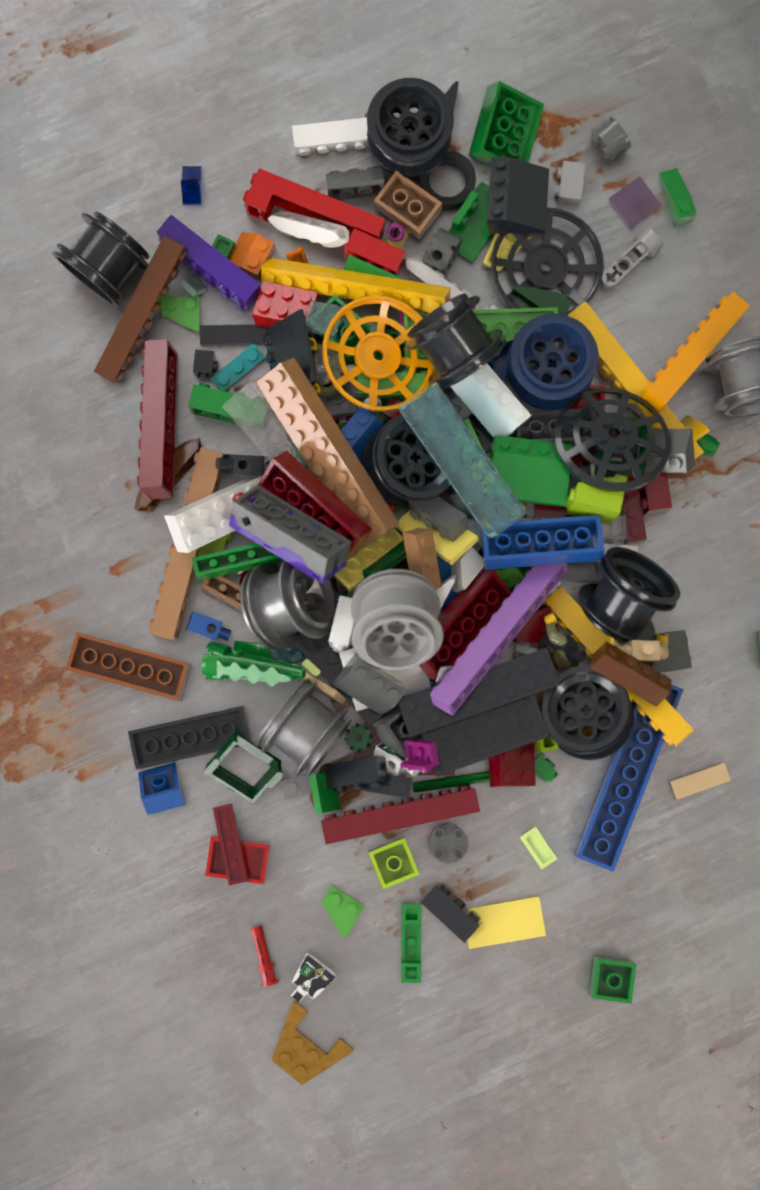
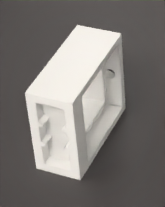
[329,596,354,653]

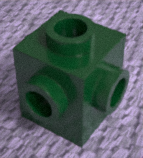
[344,723,373,753]

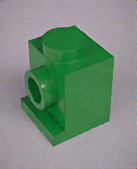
[535,752,558,782]

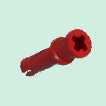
[250,925,279,987]

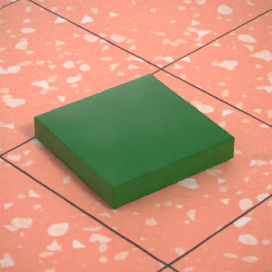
[309,772,341,814]

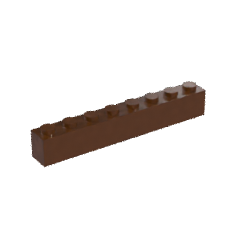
[94,235,188,383]

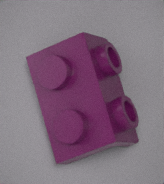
[400,739,440,773]

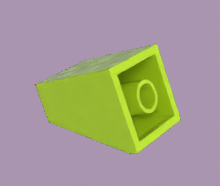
[565,476,627,525]

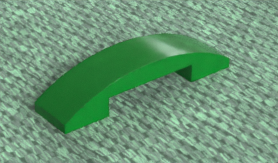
[401,904,422,983]

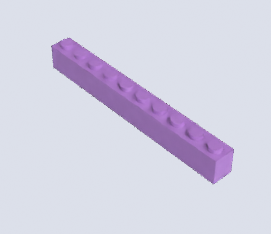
[430,563,568,716]

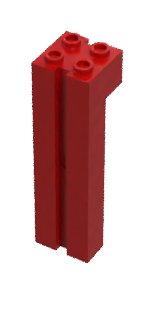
[243,168,386,240]

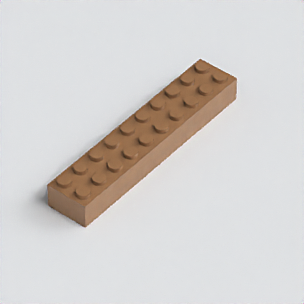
[256,358,399,549]
[148,447,224,642]

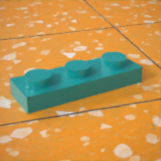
[210,343,266,390]

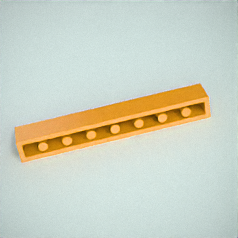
[641,291,750,412]

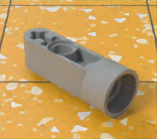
[600,227,664,290]

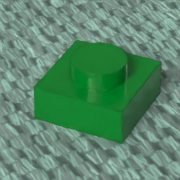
[212,234,235,259]

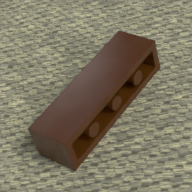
[591,641,672,706]

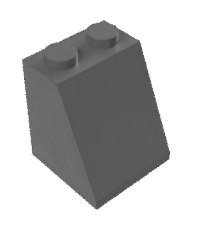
[649,630,692,673]

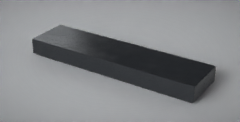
[200,324,269,345]

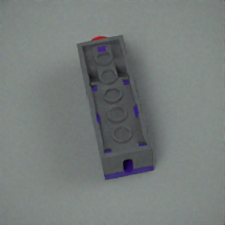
[229,485,351,584]

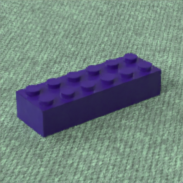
[157,214,261,312]

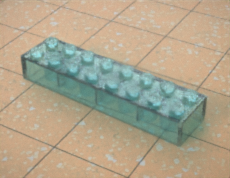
[398,382,527,539]

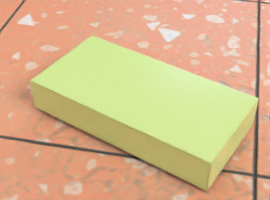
[301,659,320,679]
[519,826,558,870]

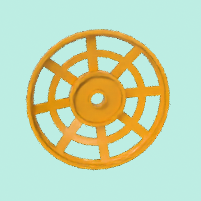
[322,296,435,412]

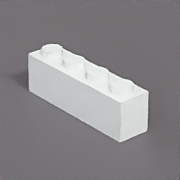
[292,117,368,156]

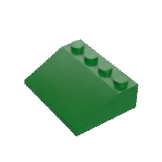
[468,81,544,165]
[488,435,572,507]

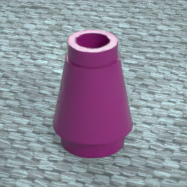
[387,223,405,242]

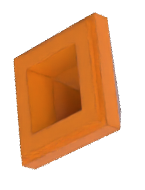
[285,246,308,263]

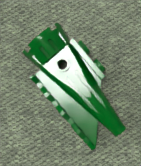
[202,640,306,687]

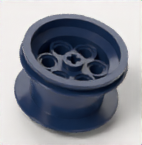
[508,314,599,410]

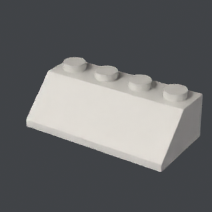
[451,363,531,438]

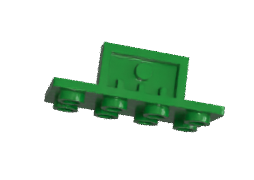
[449,182,491,262]

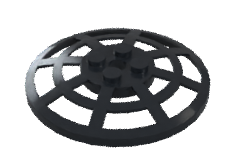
[491,208,604,315]
[553,388,671,492]

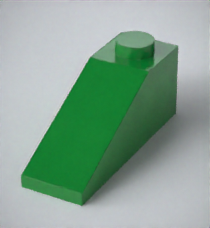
[659,168,697,226]

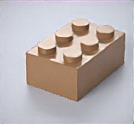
[374,171,442,240]

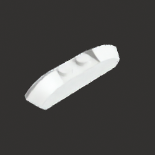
[268,210,349,248]
[405,256,479,310]

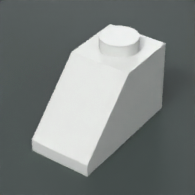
[451,547,484,593]

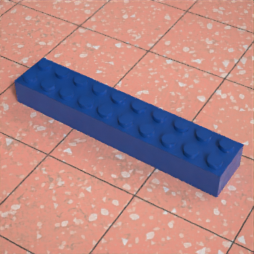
[574,684,684,872]

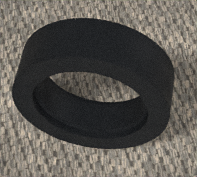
[419,151,476,211]

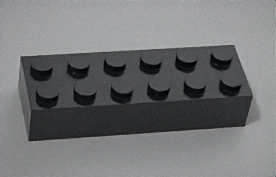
[128,706,252,770]

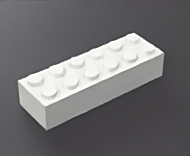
[164,472,265,553]

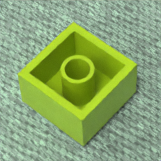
[368,837,420,889]

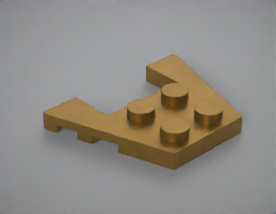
[272,1000,354,1085]

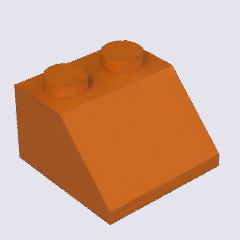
[228,232,276,281]

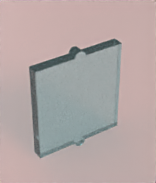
[305,300,343,338]

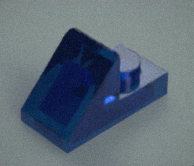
[181,166,202,205]

